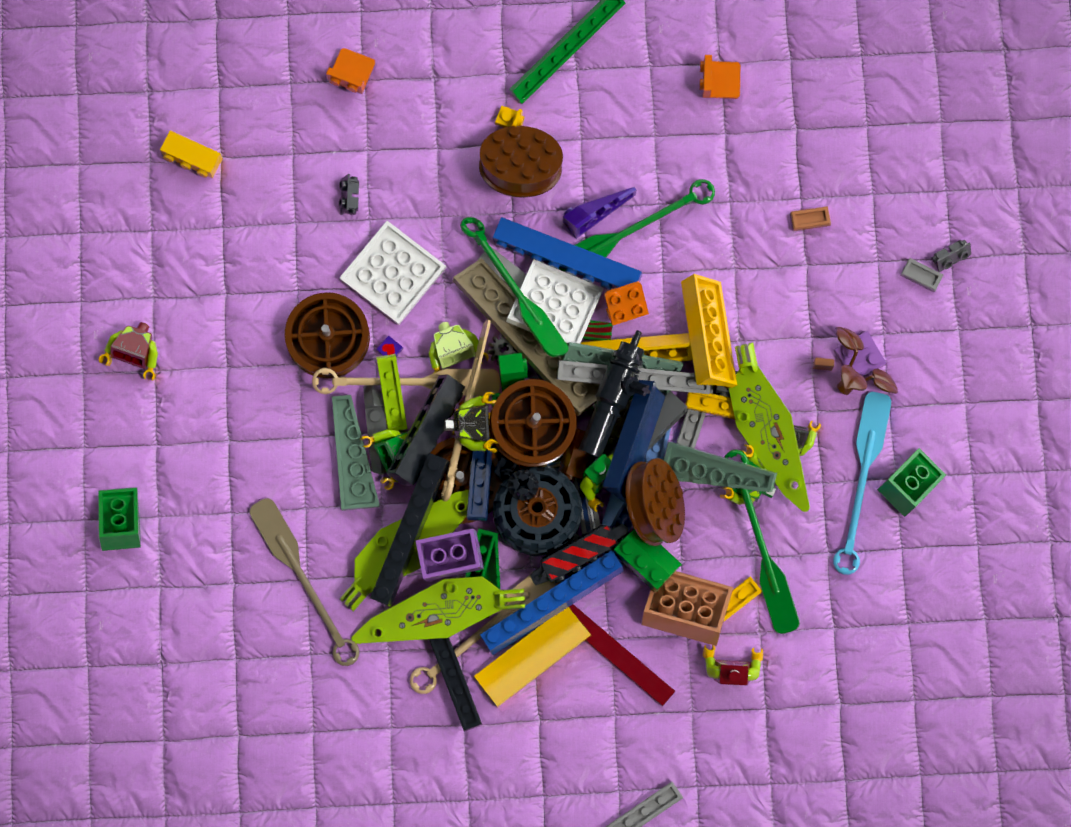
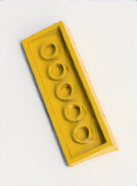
[681,274,737,388]
[474,607,591,708]

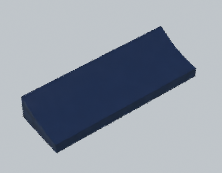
[603,380,665,502]

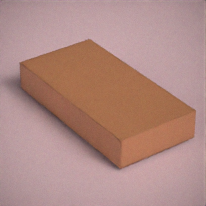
[790,206,831,231]

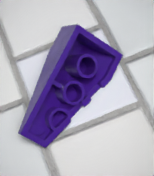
[563,187,637,239]

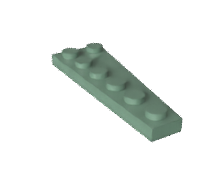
[562,342,683,394]
[332,395,380,511]
[664,442,777,492]

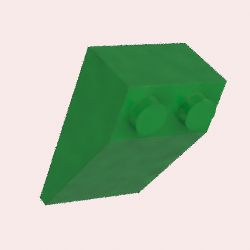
[877,448,946,517]
[98,487,141,551]

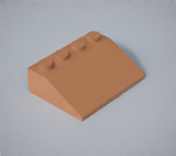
[641,571,733,646]

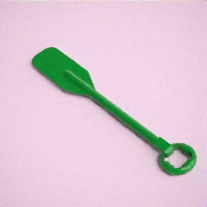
[559,179,715,272]
[460,217,569,357]
[724,450,800,634]

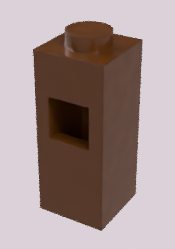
[558,429,590,481]

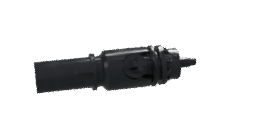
[578,330,650,458]

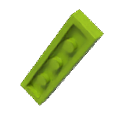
[376,354,407,431]

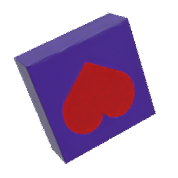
[376,336,404,357]

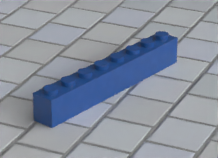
[493,217,642,290]
[480,550,624,655]

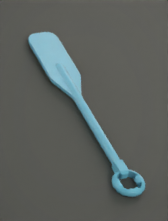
[833,392,891,575]

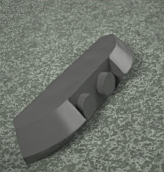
[363,385,387,475]

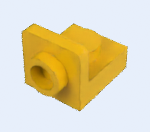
[495,106,525,128]

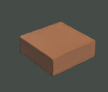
[813,358,835,371]

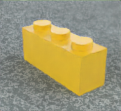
[160,130,223,178]

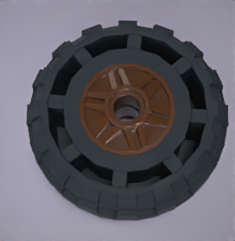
[493,466,582,556]

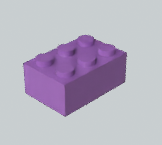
[416,529,484,581]

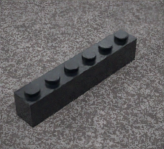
[386,374,465,486]

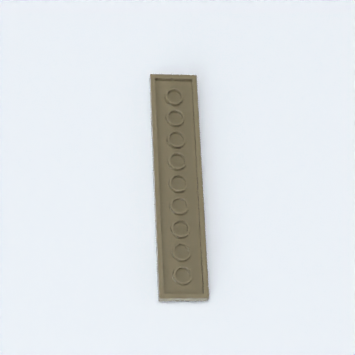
[452,258,600,416]

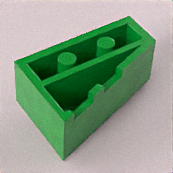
[499,353,528,392]
[465,529,501,590]

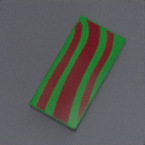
[582,320,613,341]

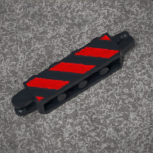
[530,524,629,585]

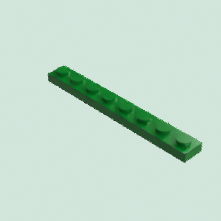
[509,0,626,104]

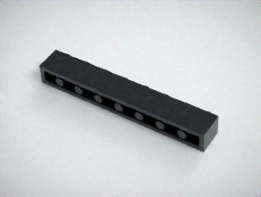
[370,453,450,607]

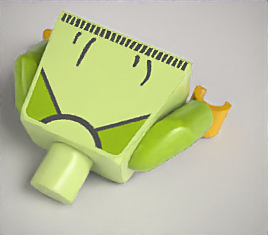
[428,322,489,373]

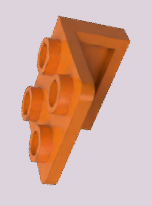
[326,48,375,94]
[699,55,741,99]
[604,281,649,326]

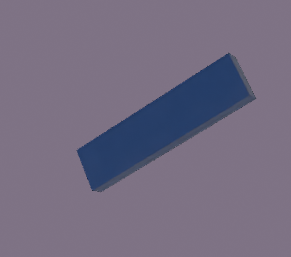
[467,445,493,521]

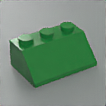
[613,529,682,593]

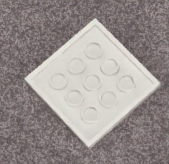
[340,221,446,325]
[506,259,604,345]

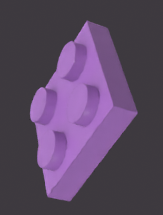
[834,331,887,377]

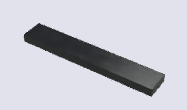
[429,638,482,732]

